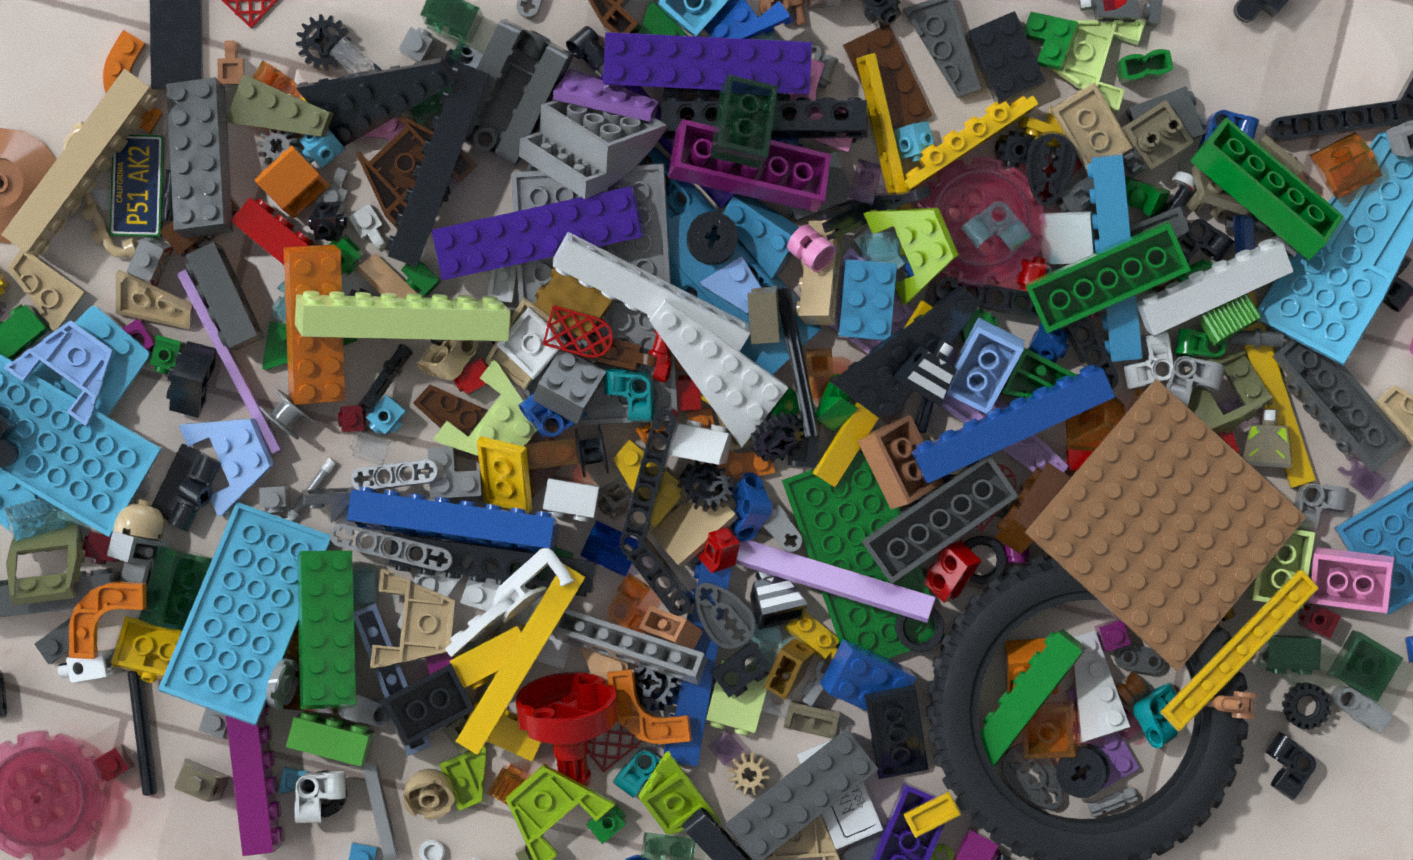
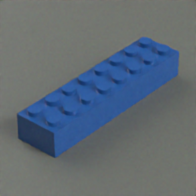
[346,487,559,553]

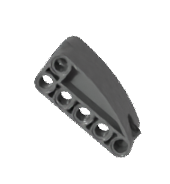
[465,19,574,166]

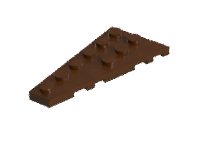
[413,385,577,498]

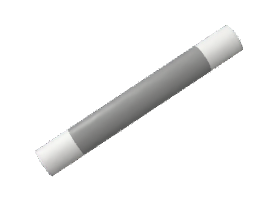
[284,458,337,522]

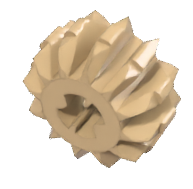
[728,752,771,795]

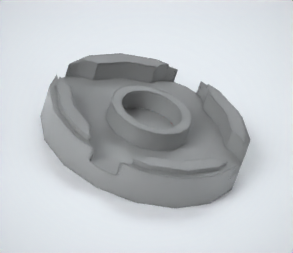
[266,658,299,710]

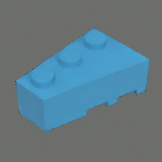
[723,194,800,279]

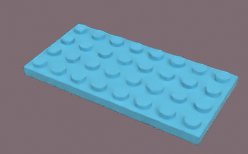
[0,354,163,537]
[158,502,331,726]

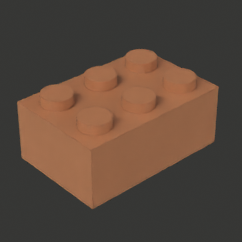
[858,414,944,509]

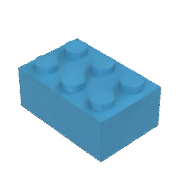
[838,259,897,342]

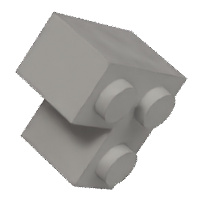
[427,446,483,499]
[107,531,171,593]

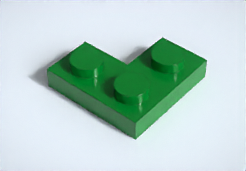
[1024,12,1080,71]

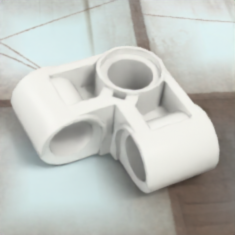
[1123,331,1174,389]
[295,771,346,823]

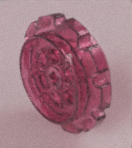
[916,157,1045,287]
[0,730,107,860]

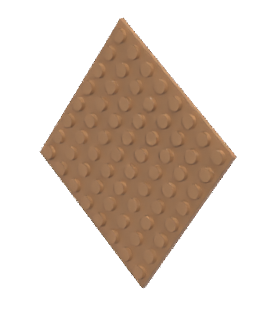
[1025,379,1306,671]

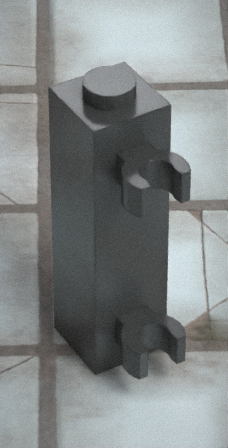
[1056,148,1148,213]

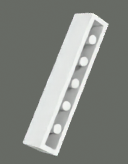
[1136,239,1294,335]

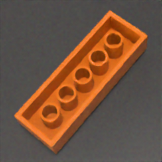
[284,245,345,405]

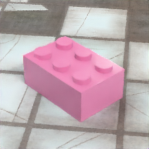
[1309,547,1395,613]

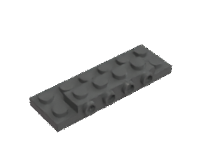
[1272,339,1407,473]

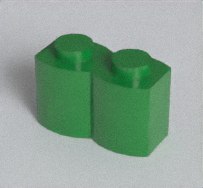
[1116,49,1173,84]

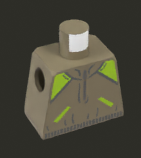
[1243,409,1293,468]
[174,758,230,802]

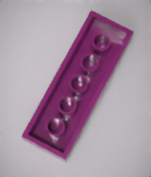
[668,119,831,212]
[226,702,284,856]

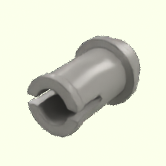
[818,53,839,88]

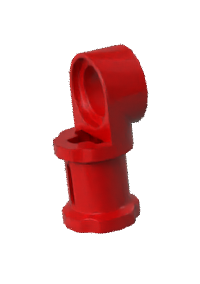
[649,330,672,383]

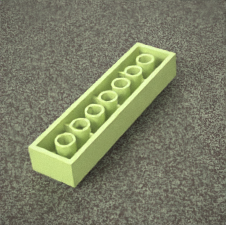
[295,291,510,341]

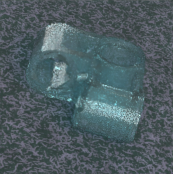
[961,202,1032,253]

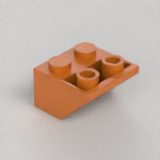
[254,145,331,219]
[1004,638,1058,694]

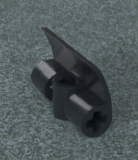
[151,444,221,532]

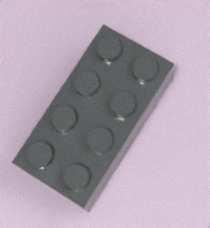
[185,242,265,350]

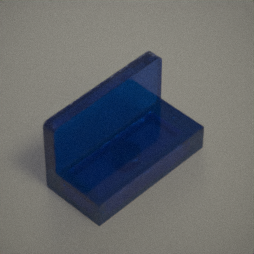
[580,520,639,576]

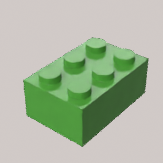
[286,711,375,766]

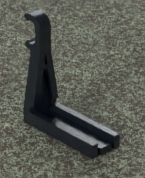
[819,185,932,240]

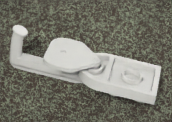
[445,548,575,657]

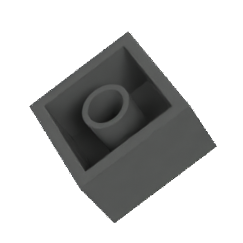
[532,350,606,424]

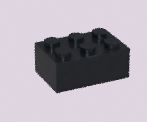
[965,11,1045,103]
[380,664,475,746]

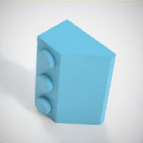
[658,0,729,37]

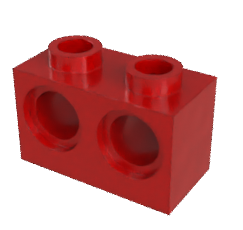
[923,541,982,603]

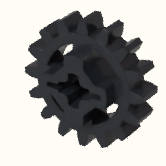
[296,14,352,71]
[750,412,805,463]
[678,460,734,512]
[634,666,682,711]

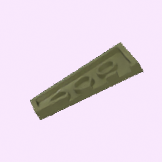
[225,74,334,137]

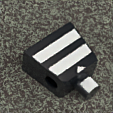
[894,340,956,406]
[750,571,808,630]

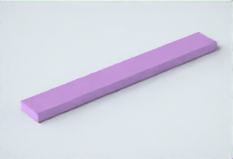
[177,269,284,454]
[736,540,935,623]

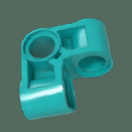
[604,369,655,422]
[1133,682,1178,748]
[612,748,662,798]

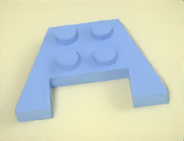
[4,320,114,427]
[179,418,274,517]

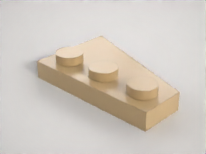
[1375,385,1413,446]

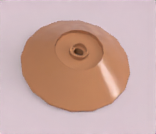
[0,128,57,244]

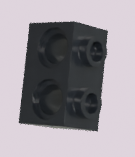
[711,641,770,698]

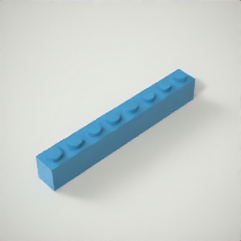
[1087,154,1142,362]

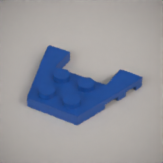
[704,0,794,39]

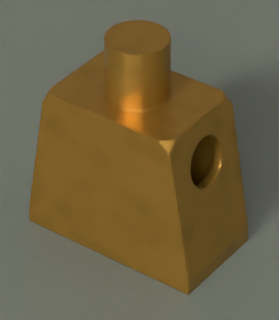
[764,639,815,700]

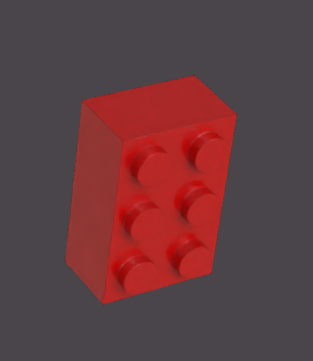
[230,197,314,265]

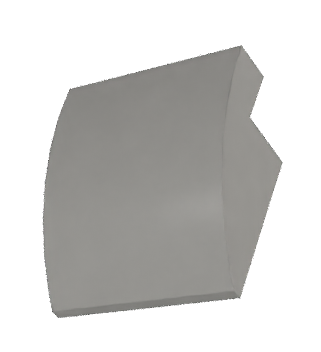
[519,100,666,199]

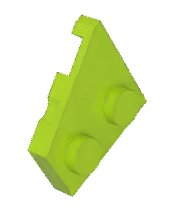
[439,745,487,811]

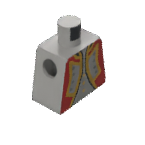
[127,236,173,287]

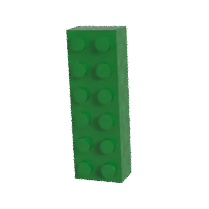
[1190,117,1344,260]
[1026,221,1191,333]
[297,551,356,709]

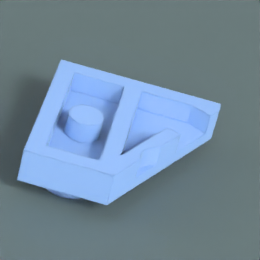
[700,257,761,314]

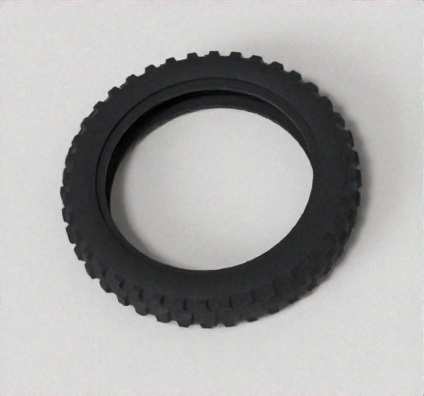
[926,556,1249,860]

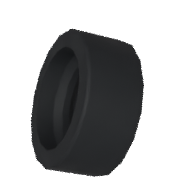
[964,536,1007,584]
[895,608,945,652]

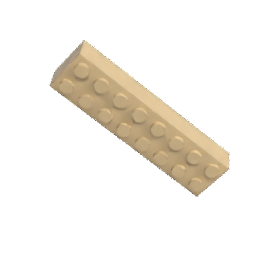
[1,69,159,257]

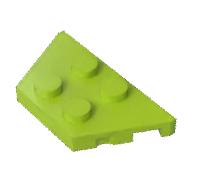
[638,751,721,835]

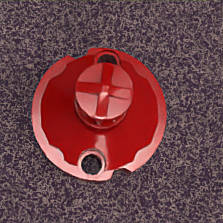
[516,672,618,787]

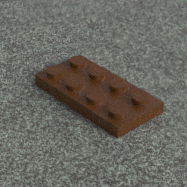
[843,25,932,132]

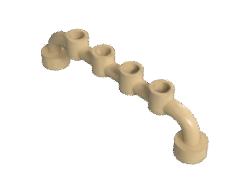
[63,121,138,260]

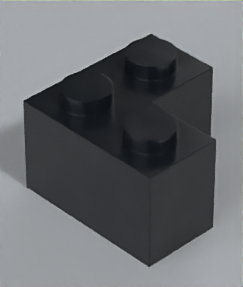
[166,341,217,418]

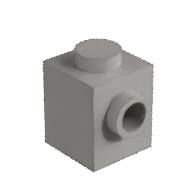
[398,27,436,62]

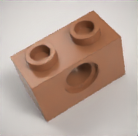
[639,606,703,650]

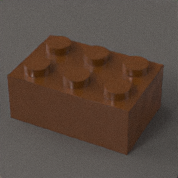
[995,462,1071,554]

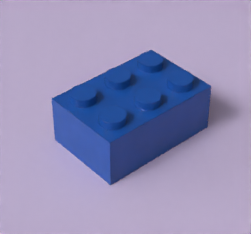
[819,639,917,711]

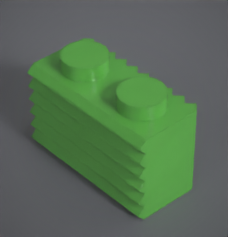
[1198,293,1262,346]

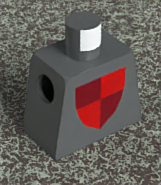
[1078,0,1140,22]

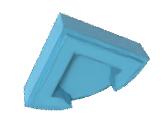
[279,767,309,793]

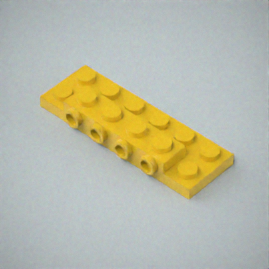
[903,95,1038,191]
[111,616,183,683]

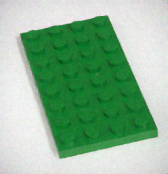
[782,452,945,658]

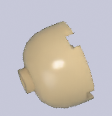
[113,499,164,540]
[403,769,455,819]

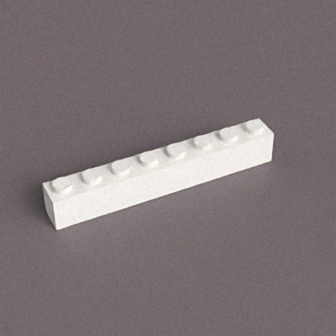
[553,232,750,351]

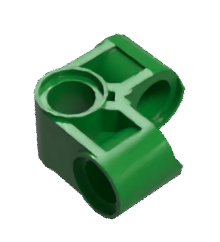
[1175,328,1228,360]

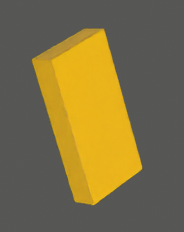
[903,791,961,838]

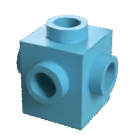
[894,122,934,162]
[299,128,345,168]
[366,394,408,435]

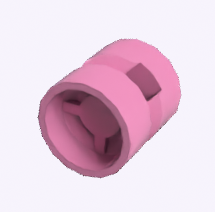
[787,224,836,272]

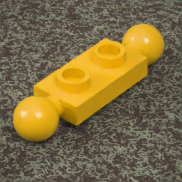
[784,612,839,661]

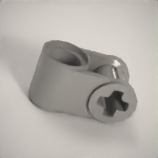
[763,504,802,552]

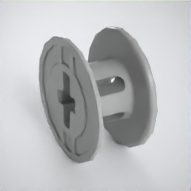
[259,388,315,440]

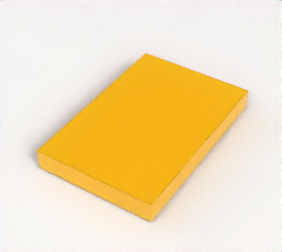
[477,436,533,514]

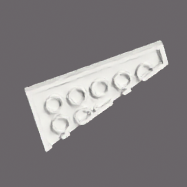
[649,299,788,447]

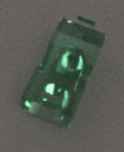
[641,832,696,860]

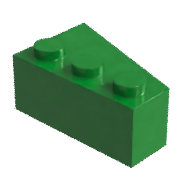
[999,348,1077,399]

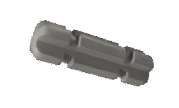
[1088,787,1138,817]

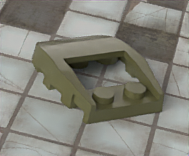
[1183,350,1273,434]
[6,521,85,606]

